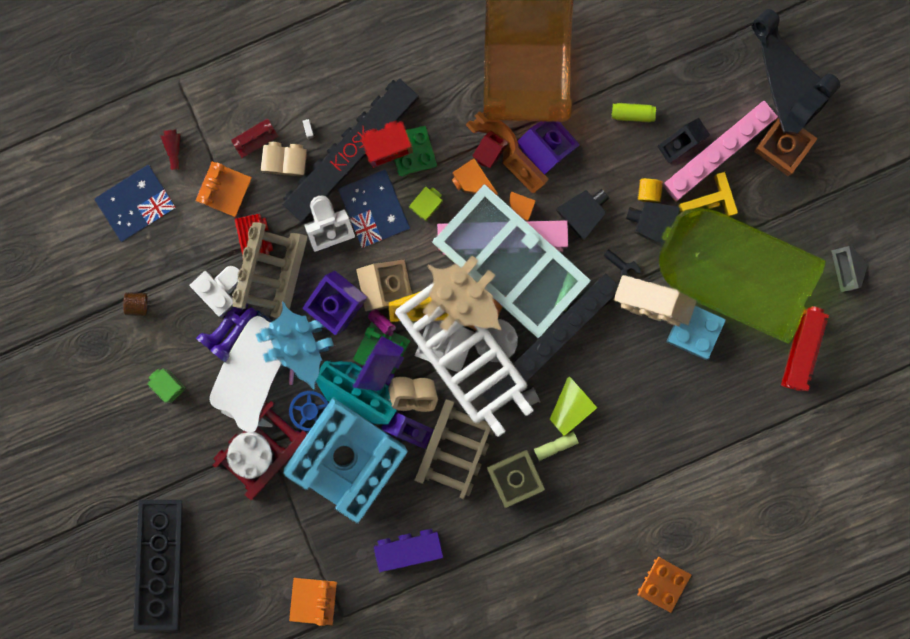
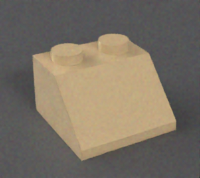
[356,260,412,311]

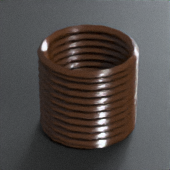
[123,292,148,316]

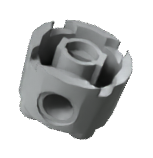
[475,319,518,362]

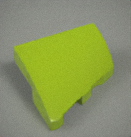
[549,377,597,436]

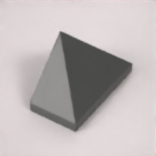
[831,246,868,292]

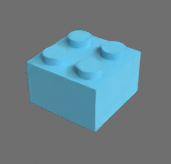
[666,306,726,360]

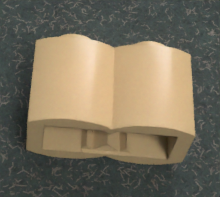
[261,142,307,177]
[389,377,438,412]

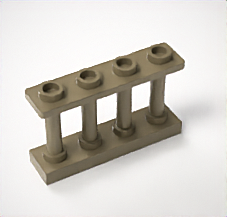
[232,222,308,318]
[415,399,494,499]

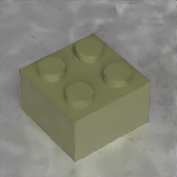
[487,450,545,508]

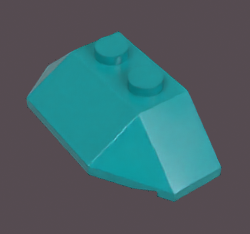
[315,361,397,424]

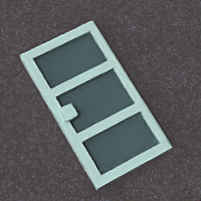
[432,184,591,338]

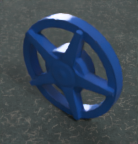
[289,391,328,431]

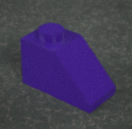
[381,412,434,449]

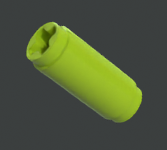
[612,103,656,122]

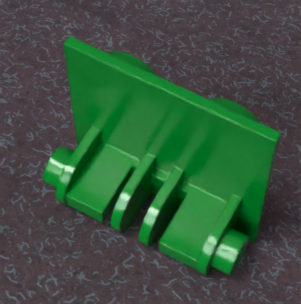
[394,126,437,177]
[353,322,410,374]

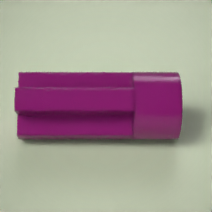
[368,309,396,336]

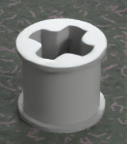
[521,387,540,406]

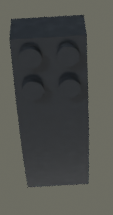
[133,500,183,633]

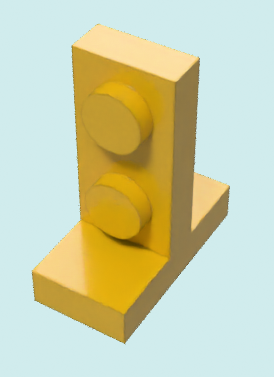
[678,172,738,217]

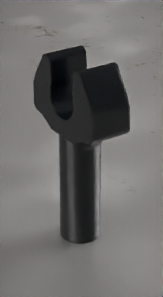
[603,249,641,279]

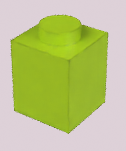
[409,187,443,222]

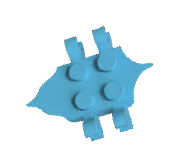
[256,302,334,390]

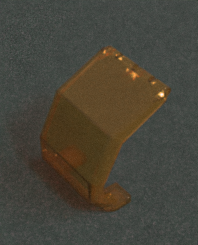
[483,0,573,122]

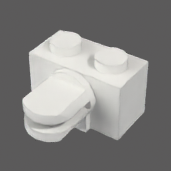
[304,196,355,252]
[189,266,239,318]

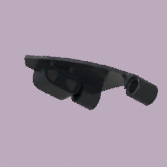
[751,9,841,135]

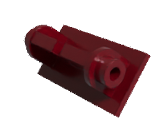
[231,118,279,158]

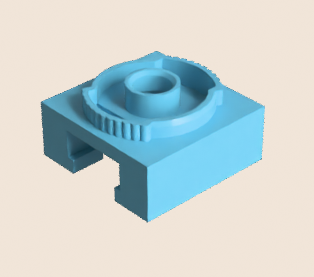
[284,398,408,523]

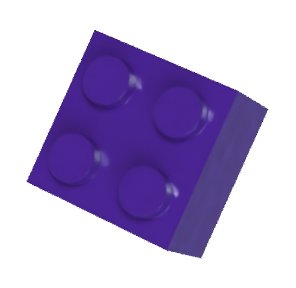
[303,271,368,335]

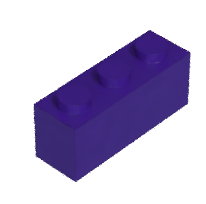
[374,528,443,572]

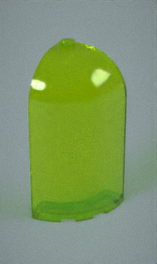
[659,208,826,344]

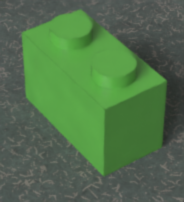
[148,369,187,403]

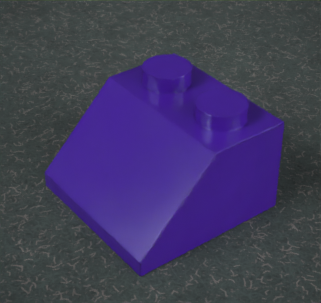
[517,113,580,175]
[353,336,404,391]

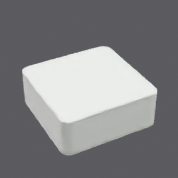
[303,119,314,139]

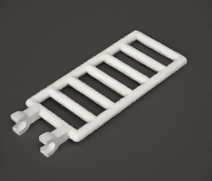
[396,283,533,436]

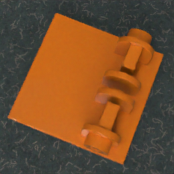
[196,161,252,217]
[638,557,691,613]
[289,578,337,626]

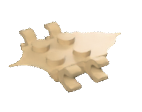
[423,255,501,332]

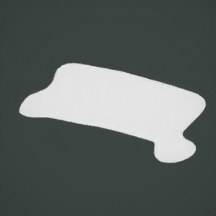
[210,316,281,432]

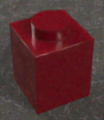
[472,131,509,168]

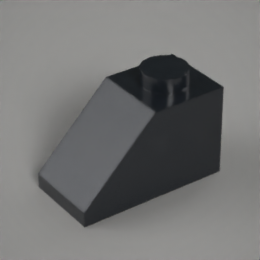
[657,118,711,163]

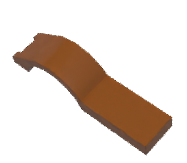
[466,111,549,194]

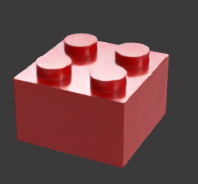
[361,121,413,168]

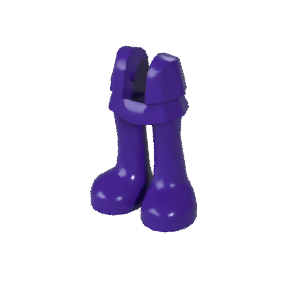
[196,303,257,363]

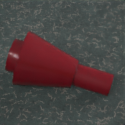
[160,129,181,170]

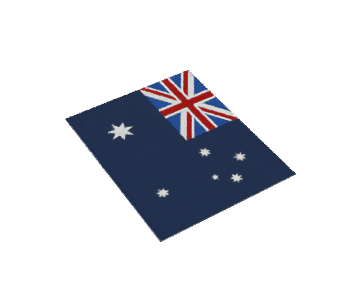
[94,165,175,242]
[338,169,410,248]

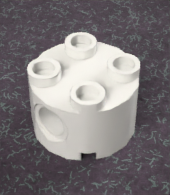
[227,432,272,478]

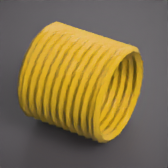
[638,178,663,203]

